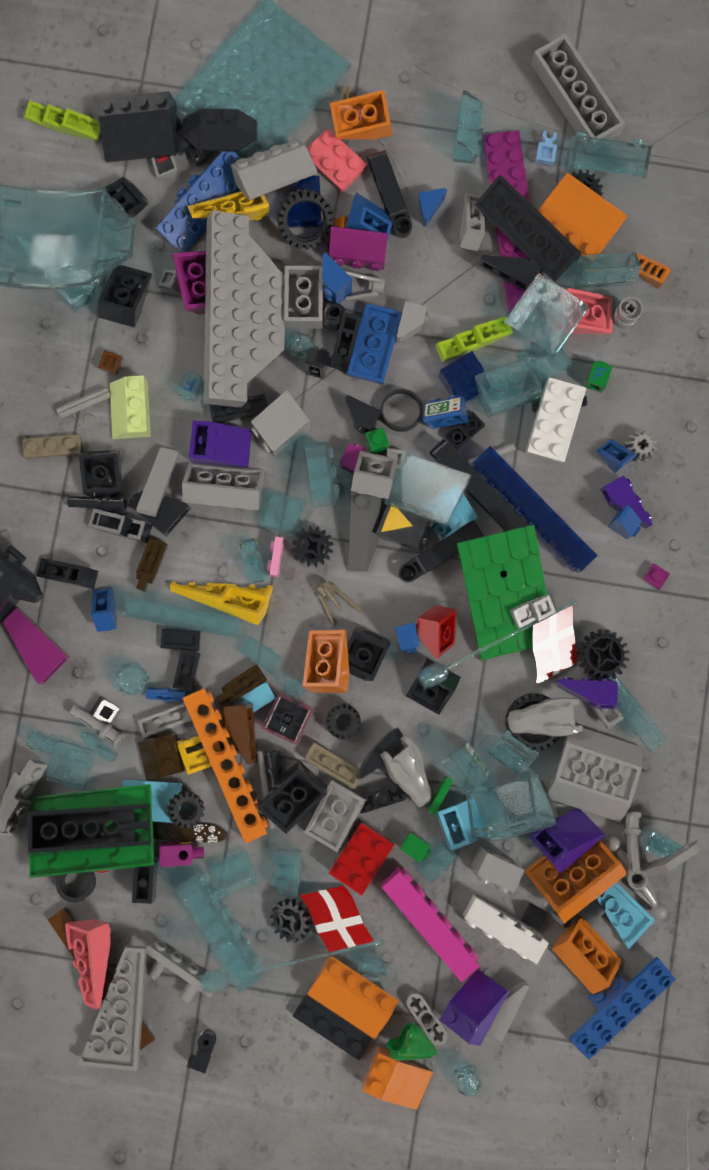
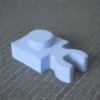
[535,130,557,166]

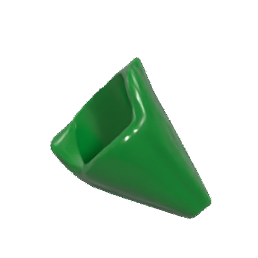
[387,1022,437,1060]

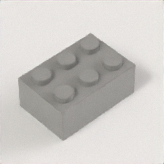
[284,266,323,329]
[470,845,524,893]

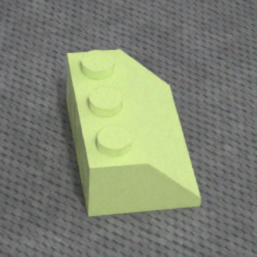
[110,375,151,439]

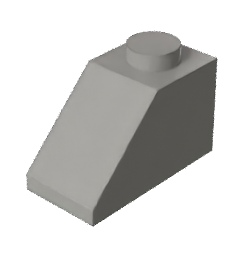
[396,301,429,343]

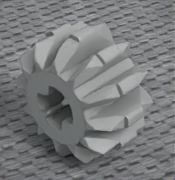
[624,430,657,463]

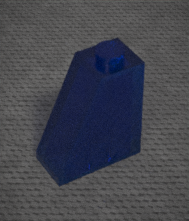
[287,175,322,228]

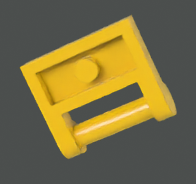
[177,728,225,775]

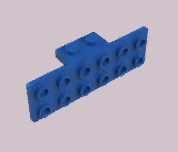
[156,152,241,253]
[569,957,675,1060]

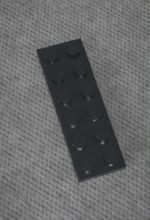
[474,174,582,282]

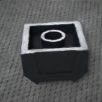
[93,177,148,230]
[79,449,122,497]
[347,626,391,681]

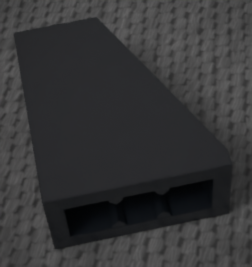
[129,490,191,537]

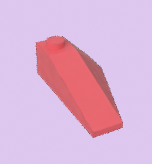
[65,919,111,1010]

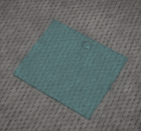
[384,455,471,526]

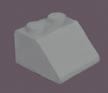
[351,451,397,499]

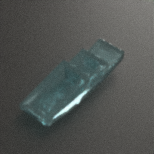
[612,676,667,752]

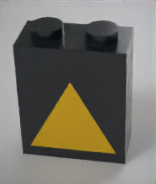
[376,499,436,552]

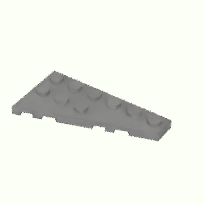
[78,945,147,1071]

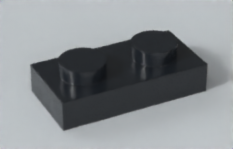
[173,649,201,691]

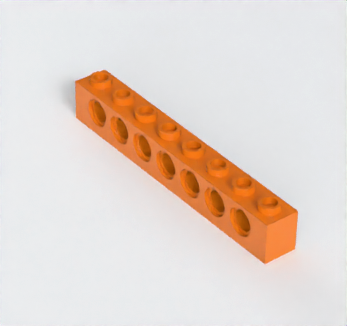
[183,688,269,844]

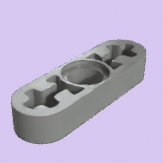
[406,991,448,1046]

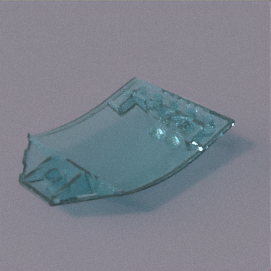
[0,185,137,289]

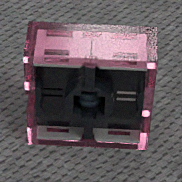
[262,693,314,745]

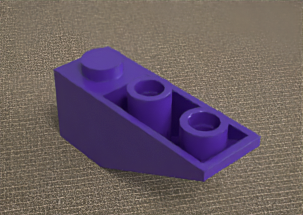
[600,475,653,529]
[557,677,618,709]

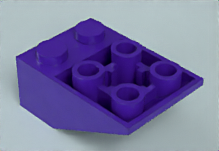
[189,420,252,468]
[529,808,605,873]

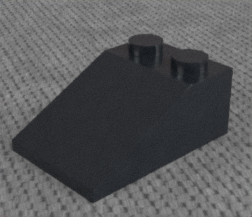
[98,264,152,328]
[257,760,327,834]

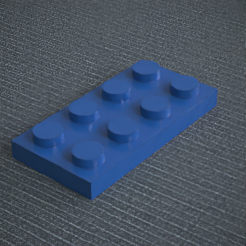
[347,303,402,385]

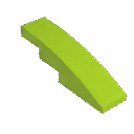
[24,100,100,141]
[435,316,513,362]

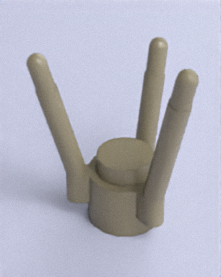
[317,581,362,626]

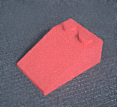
[554,288,613,334]

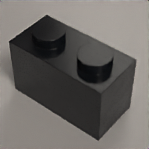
[132,859,158,904]

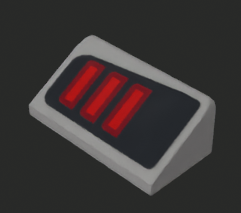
[151,156,177,179]

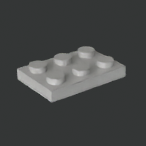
[304,780,366,853]

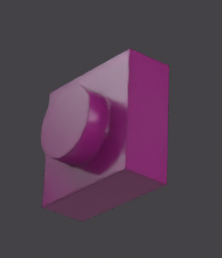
[642,563,670,590]

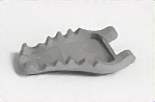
[508,698,583,737]
[380,735,434,807]

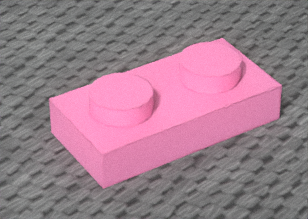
[267,537,284,578]

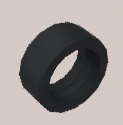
[56,872,96,903]

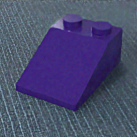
[439,969,510,1046]

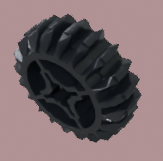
[577,629,630,681]

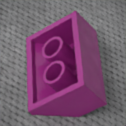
[329,227,388,271]
[172,251,206,315]

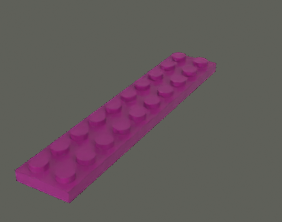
[482,130,546,313]

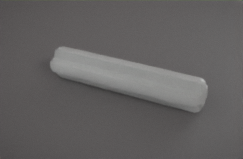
[56,387,111,418]

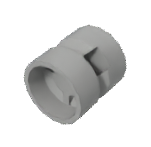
[613,297,643,329]

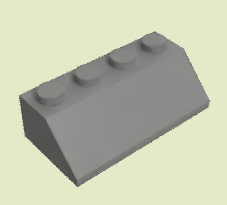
[231,139,317,200]
[182,462,264,510]

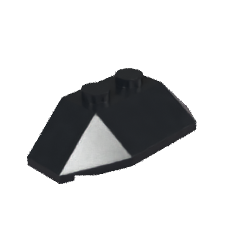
[183,108,258,152]

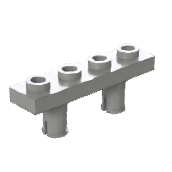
[147,939,219,1003]

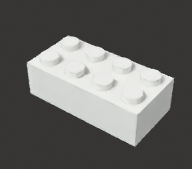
[525,377,586,463]

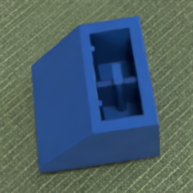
[346,193,392,241]

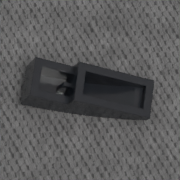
[88,509,153,543]
[356,727,403,780]

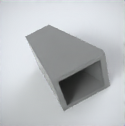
[251,391,311,456]

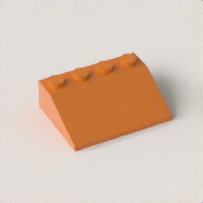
[538,172,628,264]
[524,840,627,923]

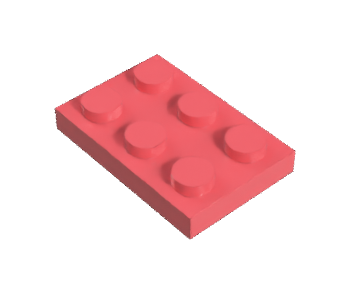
[307,128,367,193]

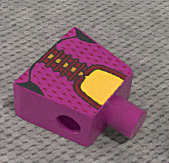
[160,841,204,867]

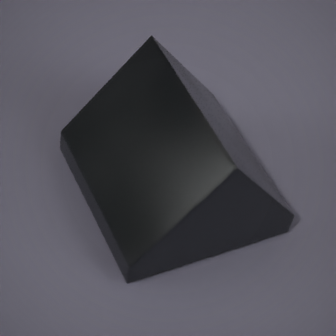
[521,903,547,930]

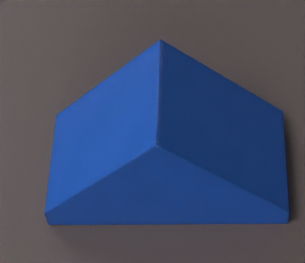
[417,188,447,227]
[597,439,636,473]

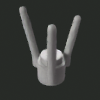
[345,271,385,300]

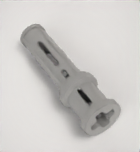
[69,704,126,749]
[624,812,642,875]

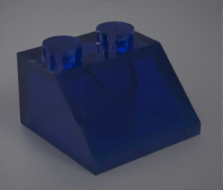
[438,351,490,402]

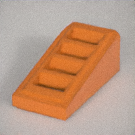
[627,253,672,289]

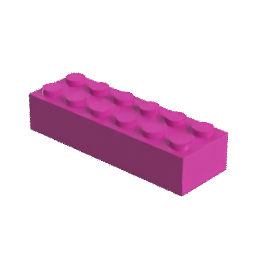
[381,866,480,982]

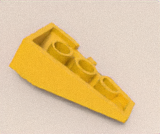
[188,192,269,220]

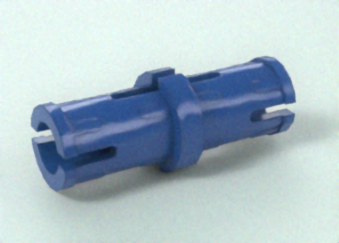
[146,687,187,703]

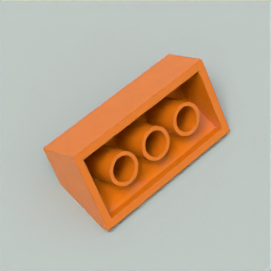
[307,956,399,1039]

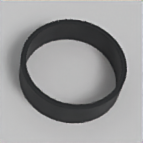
[381,389,422,432]

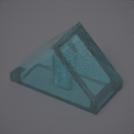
[646,832,683,867]

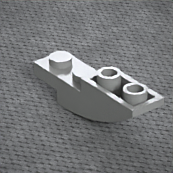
[0,759,47,836]

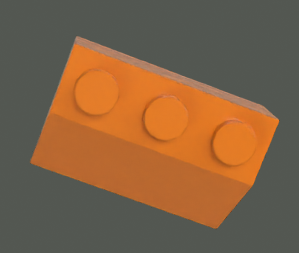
[552,916,622,994]

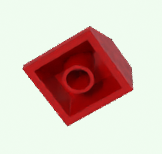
[416,605,456,658]

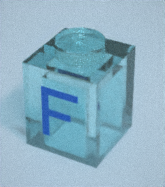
[176,370,204,402]

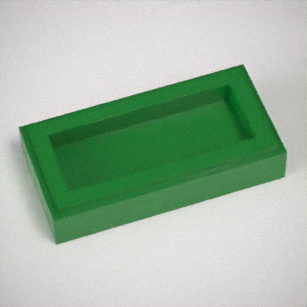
[427,776,453,815]

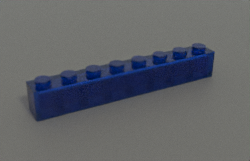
[472,445,598,573]

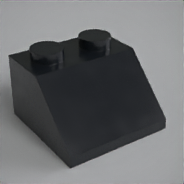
[406,658,461,715]

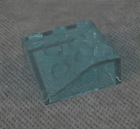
[505,273,589,356]

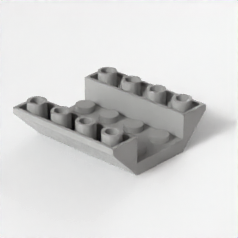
[547,725,643,822]

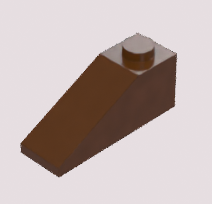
[222,703,257,764]

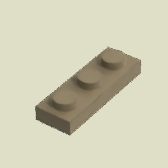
[23,435,82,459]
[304,742,360,789]

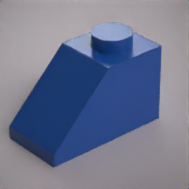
[608,505,642,539]
[91,587,117,632]
[395,623,420,654]

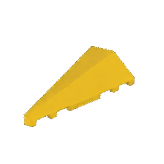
[170,581,273,625]

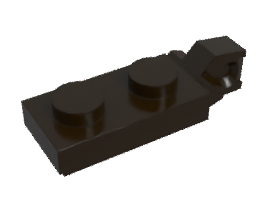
[136,537,168,592]
[215,664,267,705]

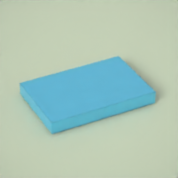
[123,779,183,823]

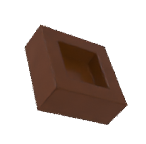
[98,350,123,375]

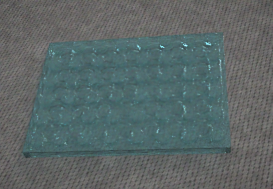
[175,0,351,159]

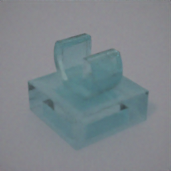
[282,676,305,701]

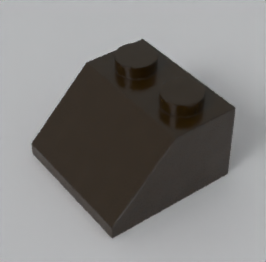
[138,733,185,781]

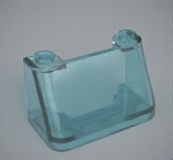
[466,769,556,841]

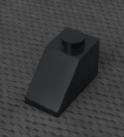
[305,347,330,379]
[346,395,381,435]

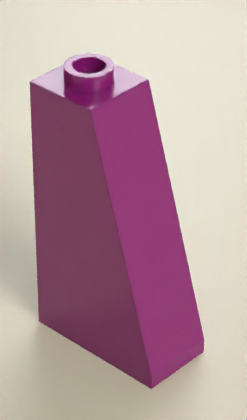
[3,608,70,685]

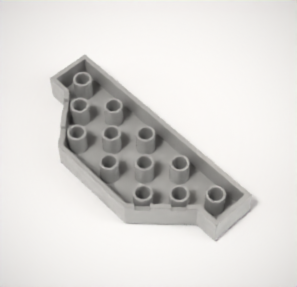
[204,210,285,407]

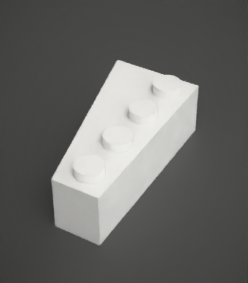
[462,894,549,964]

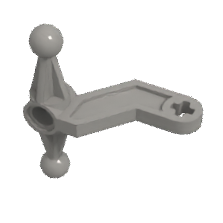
[606,836,702,919]

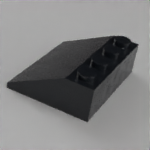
[98,91,177,163]

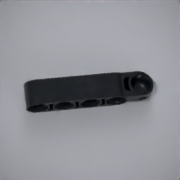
[367,150,412,238]
[398,521,485,583]

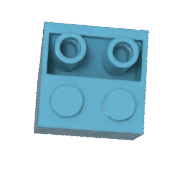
[422,486,478,541]
[436,798,486,850]

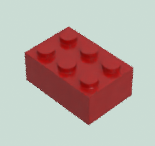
[328,821,394,896]

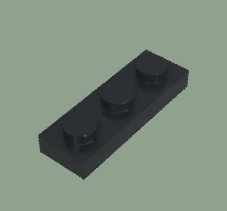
[209,394,267,423]

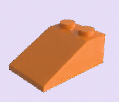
[330,90,393,140]
[302,630,349,693]
[362,1046,433,1110]

